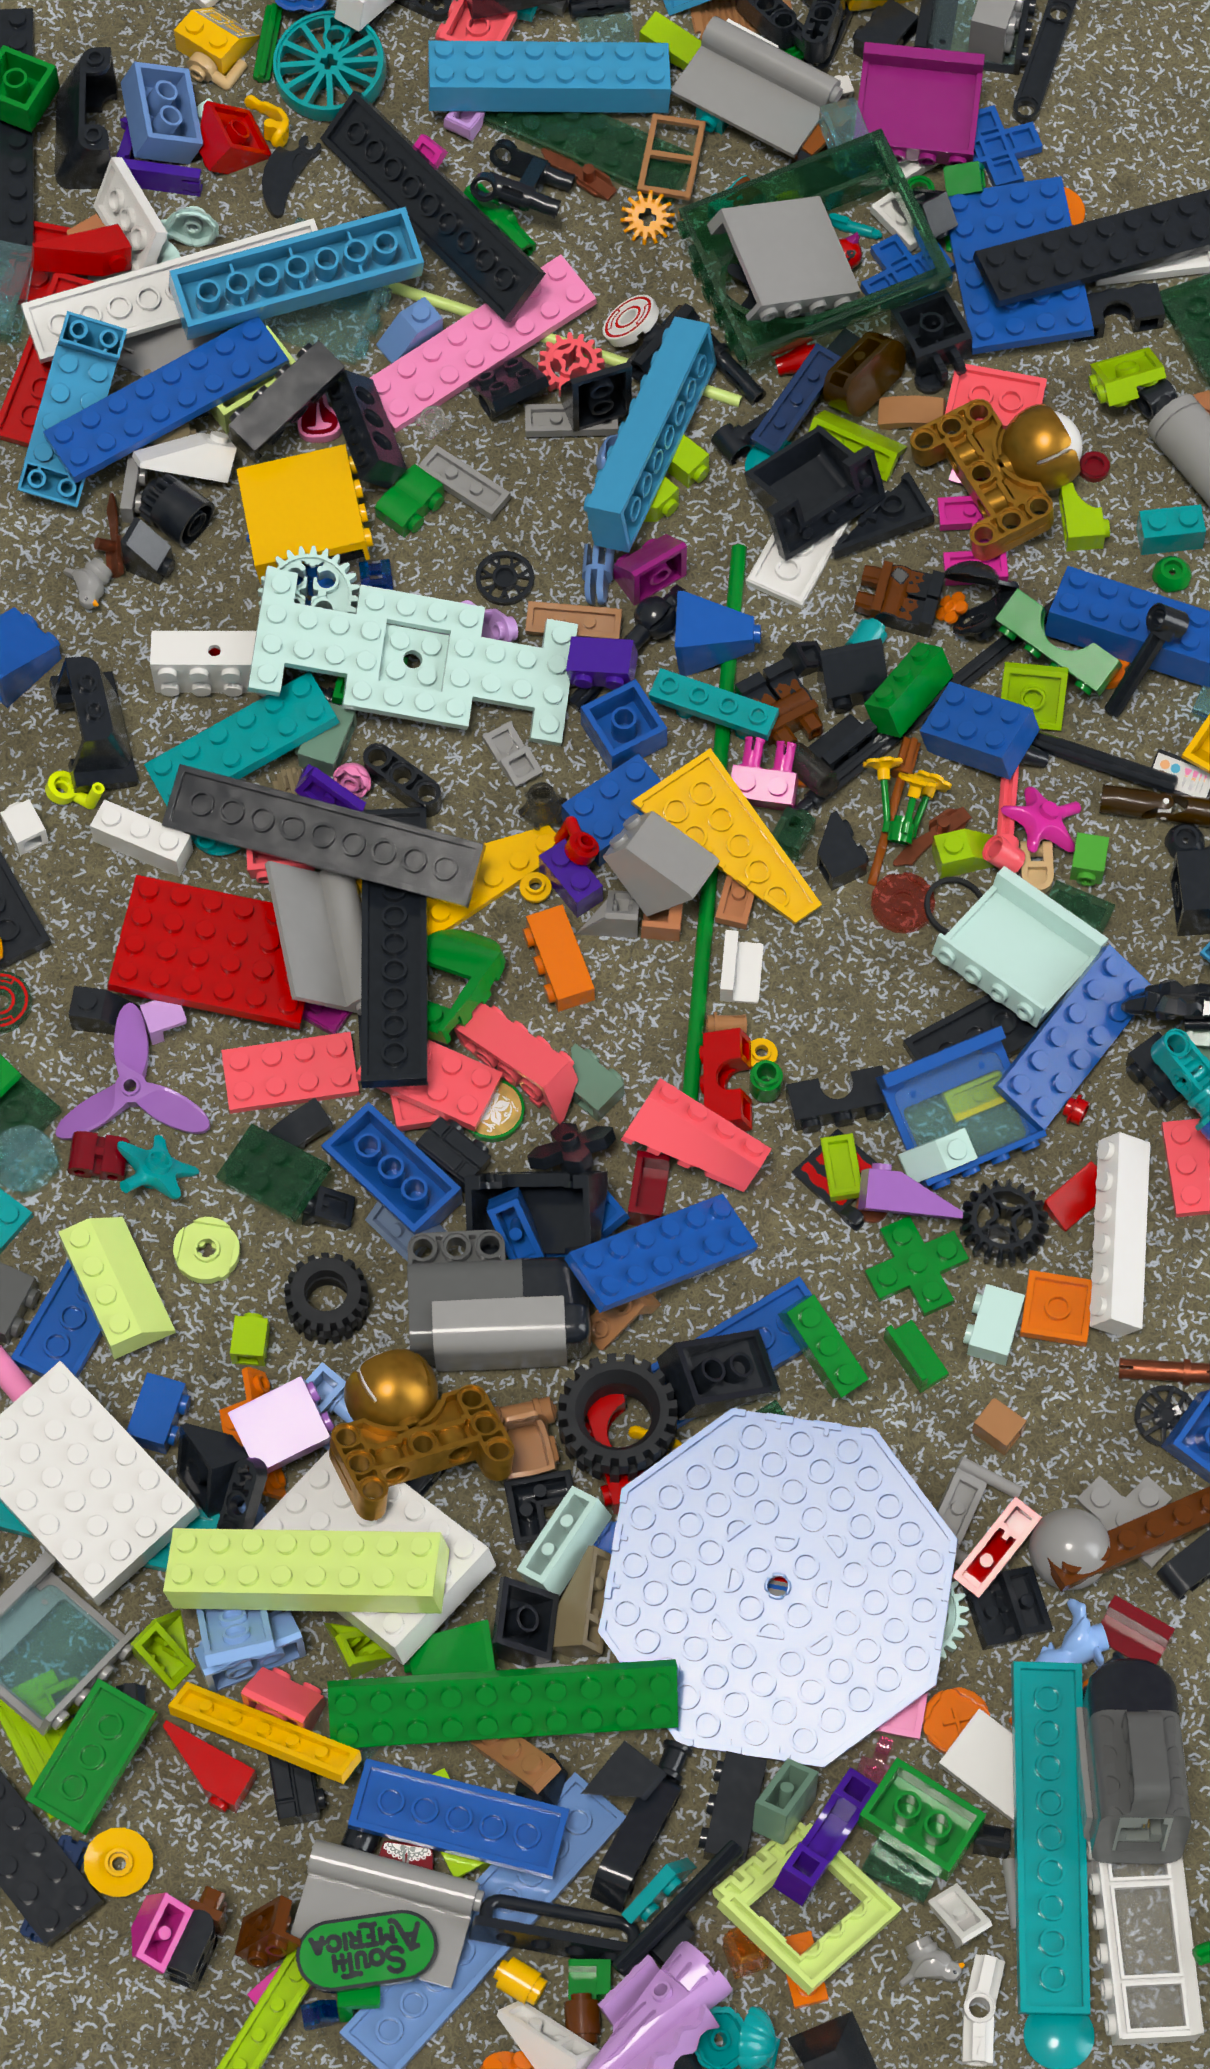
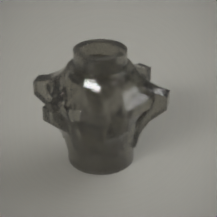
[518,782,567,830]

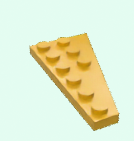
[631,748,822,925]
[356,825,556,936]

